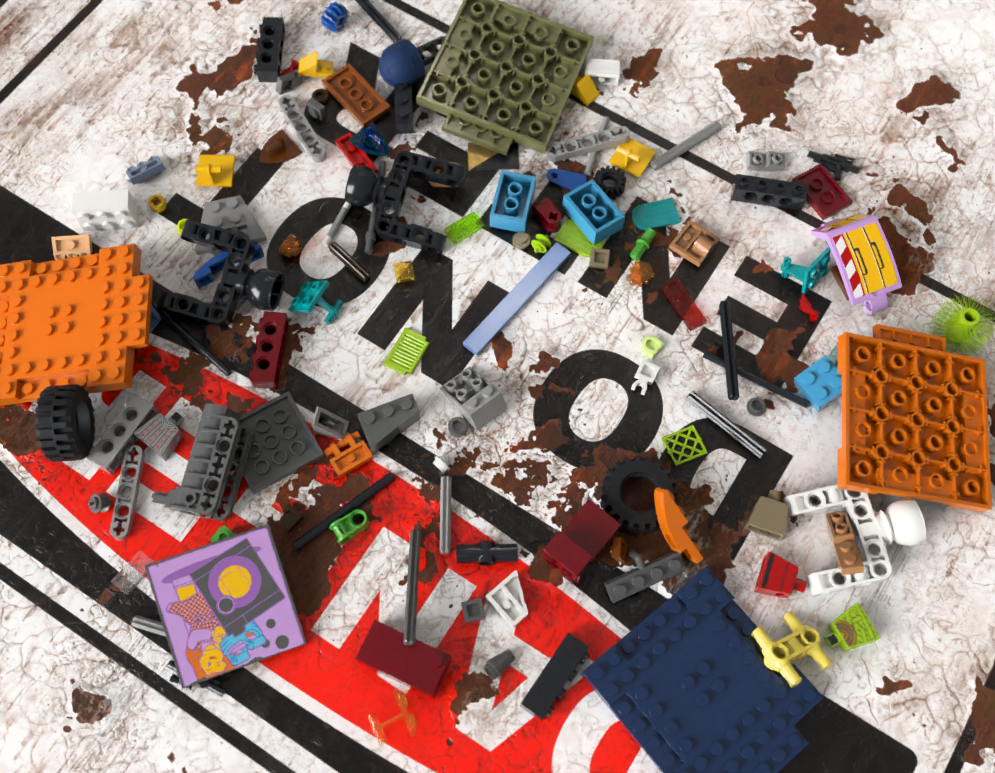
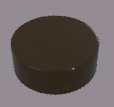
[312,89,329,106]

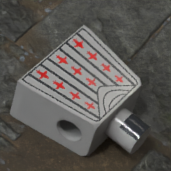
[134,412,185,461]

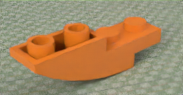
[654,487,703,564]

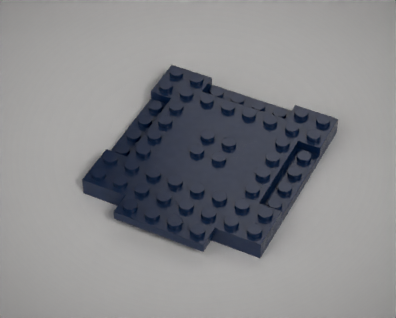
[581,566,824,773]

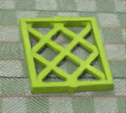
[661,425,708,467]

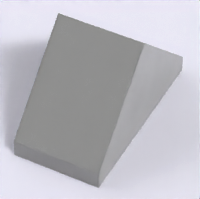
[312,406,349,440]

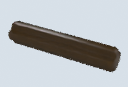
[329,242,371,282]

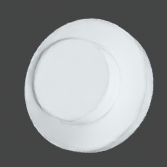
[433,456,451,473]

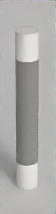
[322,202,352,247]

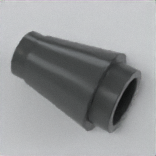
[483,649,515,680]

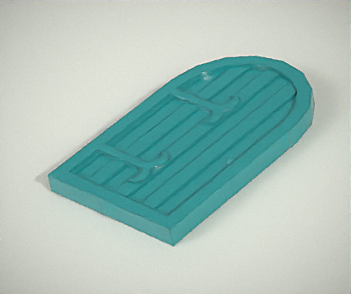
[631,198,681,230]

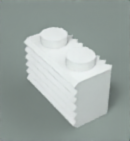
[584,57,620,86]

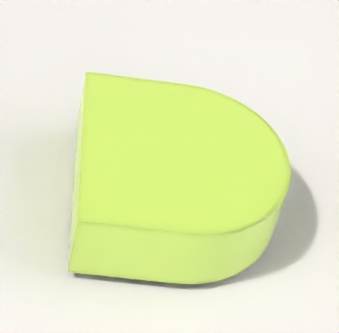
[641,336,665,359]

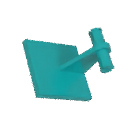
[781,247,831,294]
[288,281,344,325]

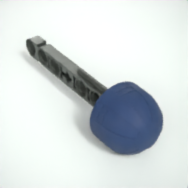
[379,36,446,87]

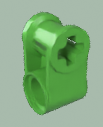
[329,509,370,545]

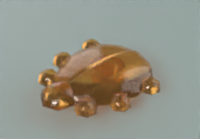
[627,260,655,287]

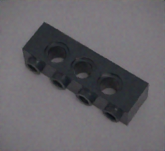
[254,17,286,82]
[730,174,808,211]

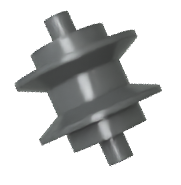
[88,493,111,514]

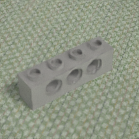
[87,394,159,475]

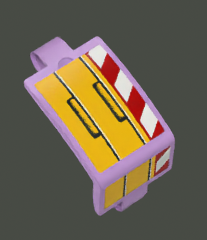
[811,214,902,315]

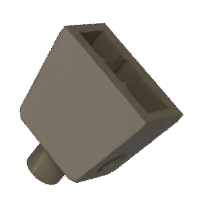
[744,490,788,541]

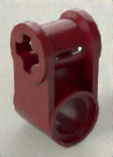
[531,198,561,233]

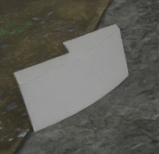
[746,150,785,171]

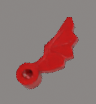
[280,59,299,76]
[799,294,819,322]

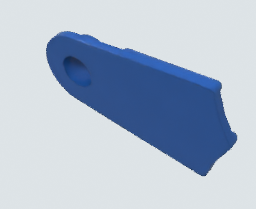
[547,168,587,191]

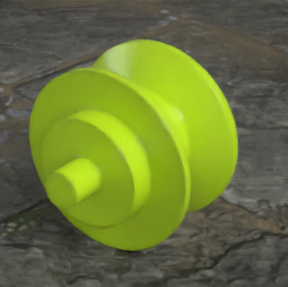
[531,234,551,253]

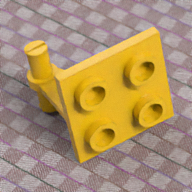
[609,138,656,178]
[195,155,235,187]

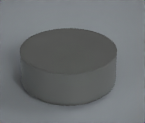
[448,417,468,437]

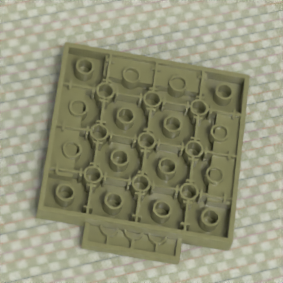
[416,0,594,155]

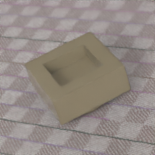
[589,248,610,269]

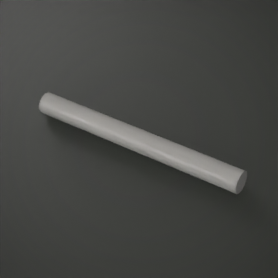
[584,116,610,176]

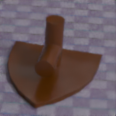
[259,130,303,164]

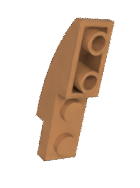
[826,511,864,575]

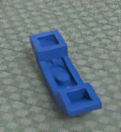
[193,244,264,289]

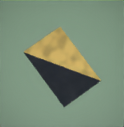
[468,142,519,171]

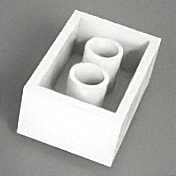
[72,189,139,231]

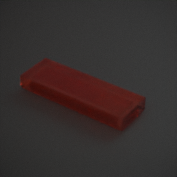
[661,278,707,332]

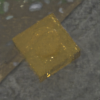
[393,261,415,283]

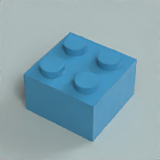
[794,355,842,412]

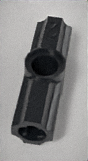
[456,541,518,566]

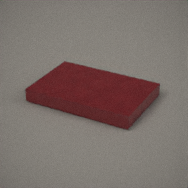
[791,163,853,220]

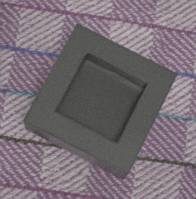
[307,97,327,121]
[461,598,486,624]

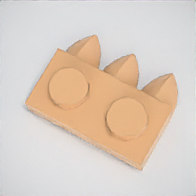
[51,234,93,260]

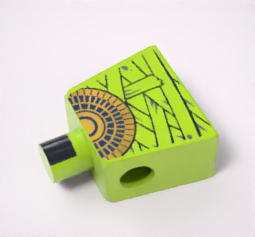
[824,602,880,652]

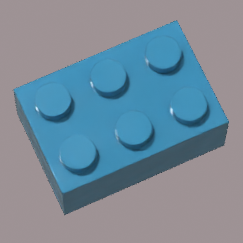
[490,170,536,232]
[562,179,625,245]

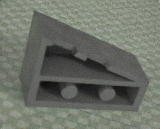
[357,394,420,455]

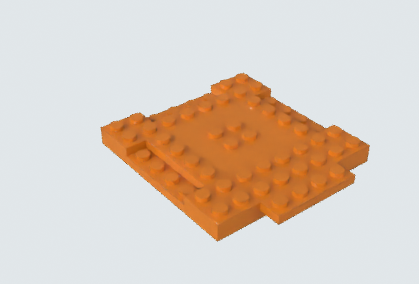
[0,243,153,406]
[837,324,992,513]

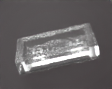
[110,550,154,596]

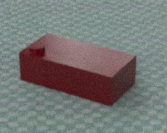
[355,620,452,699]

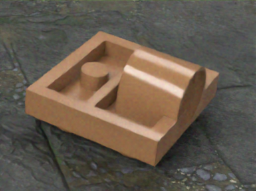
[669,220,720,267]

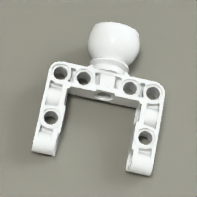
[783,485,926,597]

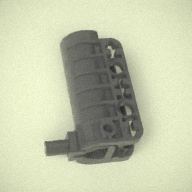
[152,403,254,521]

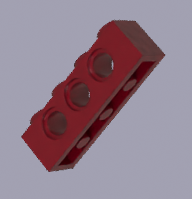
[249,311,289,389]

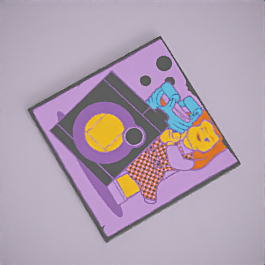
[145,524,307,689]

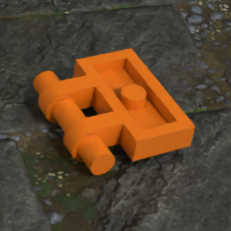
[323,431,374,478]

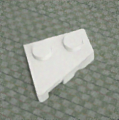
[485,570,528,629]

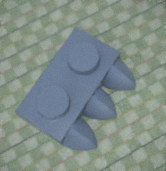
[126,156,165,185]

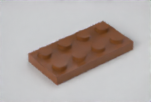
[322,64,391,128]

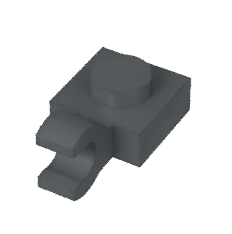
[276,71,304,95]

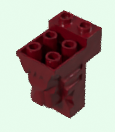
[542,499,621,584]

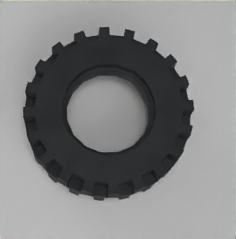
[600,455,679,536]

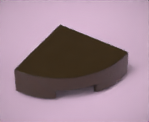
[283,504,304,533]

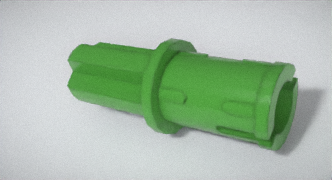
[630,228,657,260]

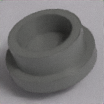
[746,398,766,416]

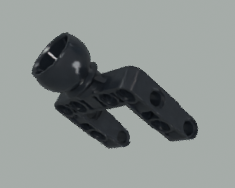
[345,151,466,254]
[157,220,284,327]

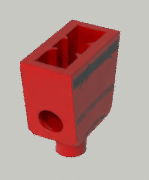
[754,551,807,598]

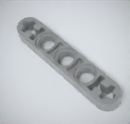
[279,95,327,163]
[546,126,630,162]
[110,445,145,541]

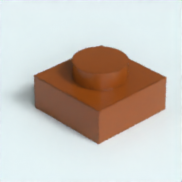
[610,537,627,563]

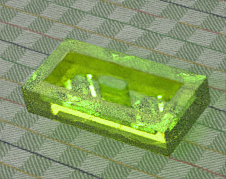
[444,211,484,245]

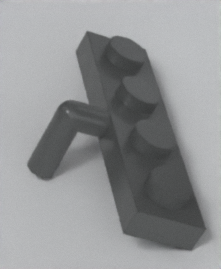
[604,549,686,603]

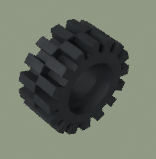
[594,165,626,200]

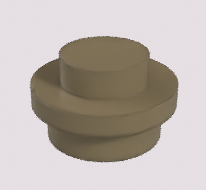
[512,232,530,249]

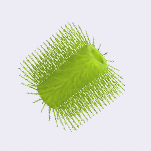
[928,292,995,357]

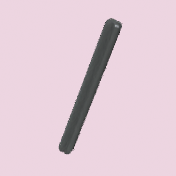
[404,529,421,645]

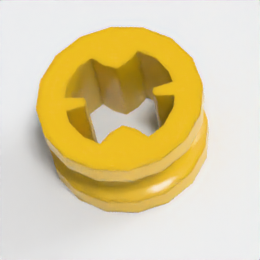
[148,194,167,213]

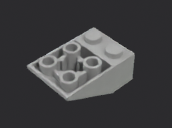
[440,366,507,430]

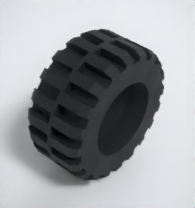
[35,384,95,462]

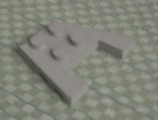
[195,196,267,255]

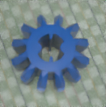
[321,1,349,32]

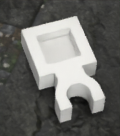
[631,359,660,395]

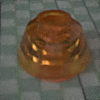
[278,234,302,257]

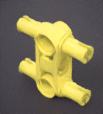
[751,611,833,688]

